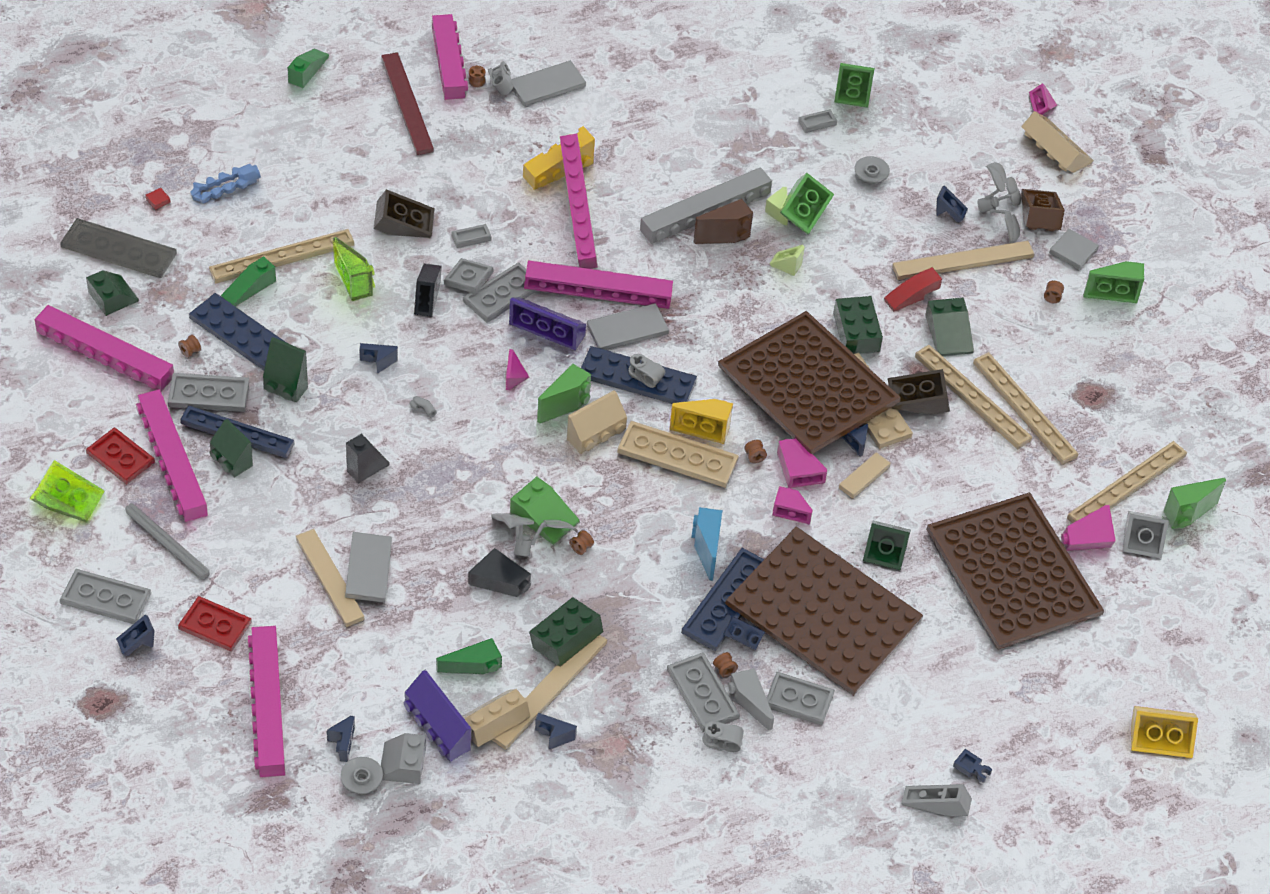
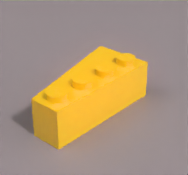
[523,126,595,190]

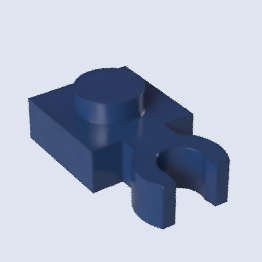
[953,749,992,783]

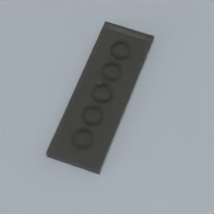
[60,218,177,278]

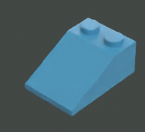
[691,507,723,581]

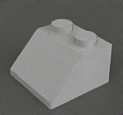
[1123,511,1169,558]
[381,733,426,784]

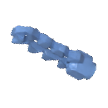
[190,164,261,204]

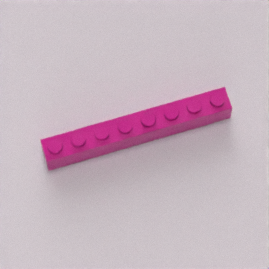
[560,133,598,269]
[524,260,673,309]
[34,305,174,392]
[136,389,208,522]
[248,625,285,777]

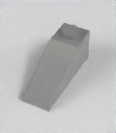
[728,668,774,730]
[902,784,972,816]

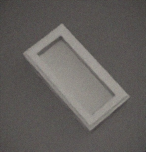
[798,109,837,133]
[452,224,492,248]

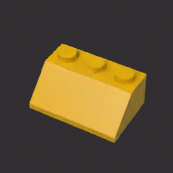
[1131,706,1198,758]

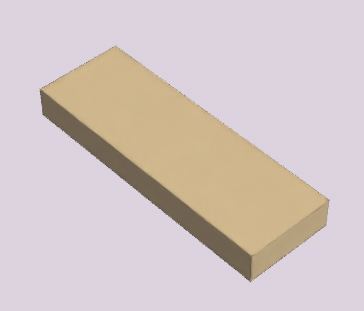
[839,452,891,499]

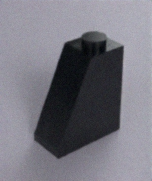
[414,263,442,317]
[346,433,390,484]
[468,548,531,597]

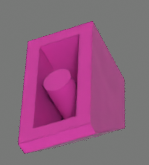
[772,486,813,525]

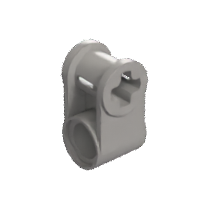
[488,61,513,95]
[628,354,665,388]
[702,721,744,752]

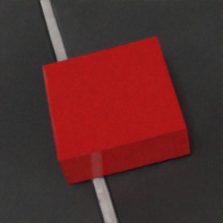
[145,187,171,210]

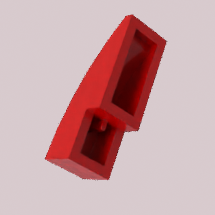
[884,267,942,312]

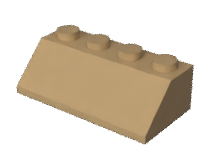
[1021,111,1094,173]

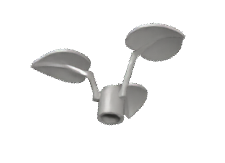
[977,162,1021,243]
[491,513,578,556]

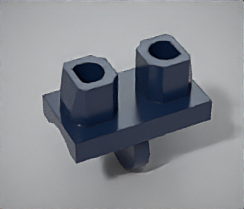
[723,616,765,650]

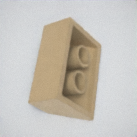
[567,390,627,454]
[462,689,530,747]

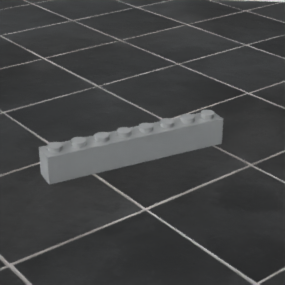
[640,167,772,244]

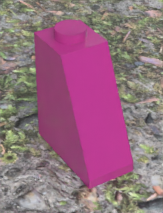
[777,438,827,488]
[1061,505,1116,551]

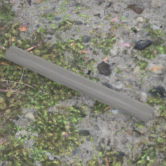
[125,503,210,579]

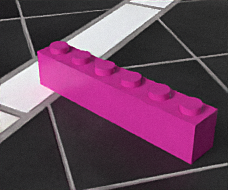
[432,14,468,100]

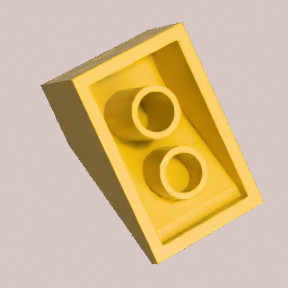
[669,399,733,444]

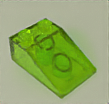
[333,237,375,301]
[29,460,105,522]

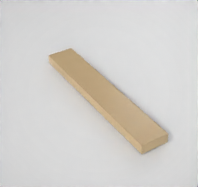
[296,529,365,627]

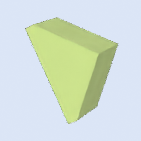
[765,187,788,225]
[769,245,805,276]

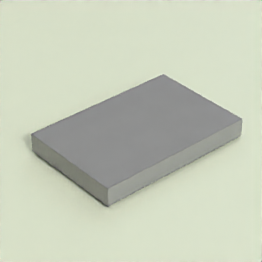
[767,672,835,725]

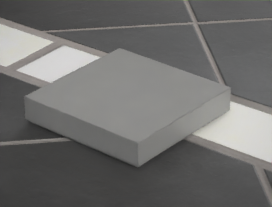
[1049,229,1099,270]
[444,258,494,294]

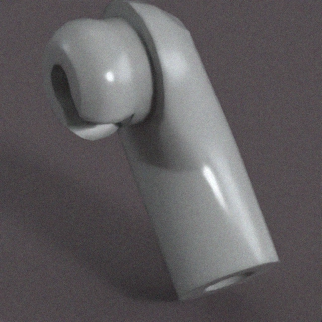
[409,396,437,417]

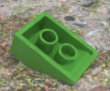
[834,63,875,108]
[780,173,834,235]
[1083,261,1144,303]
[537,364,591,423]
[510,476,580,545]
[1163,477,1226,529]

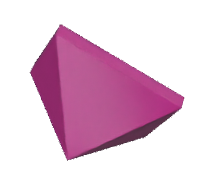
[1029,83,1057,115]
[506,349,530,390]

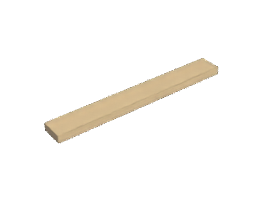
[209,229,354,284]
[892,241,1034,280]
[915,345,1032,449]
[973,352,1078,465]
[1067,441,1187,523]
[492,635,607,750]

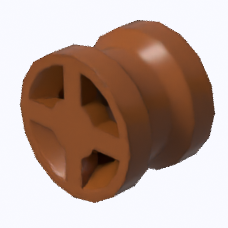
[468,65,486,87]
[1044,280,1064,303]
[178,334,201,358]
[744,439,767,463]
[569,530,594,555]
[713,652,738,678]

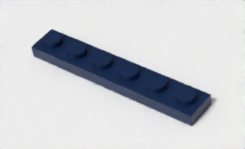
[180,405,295,458]

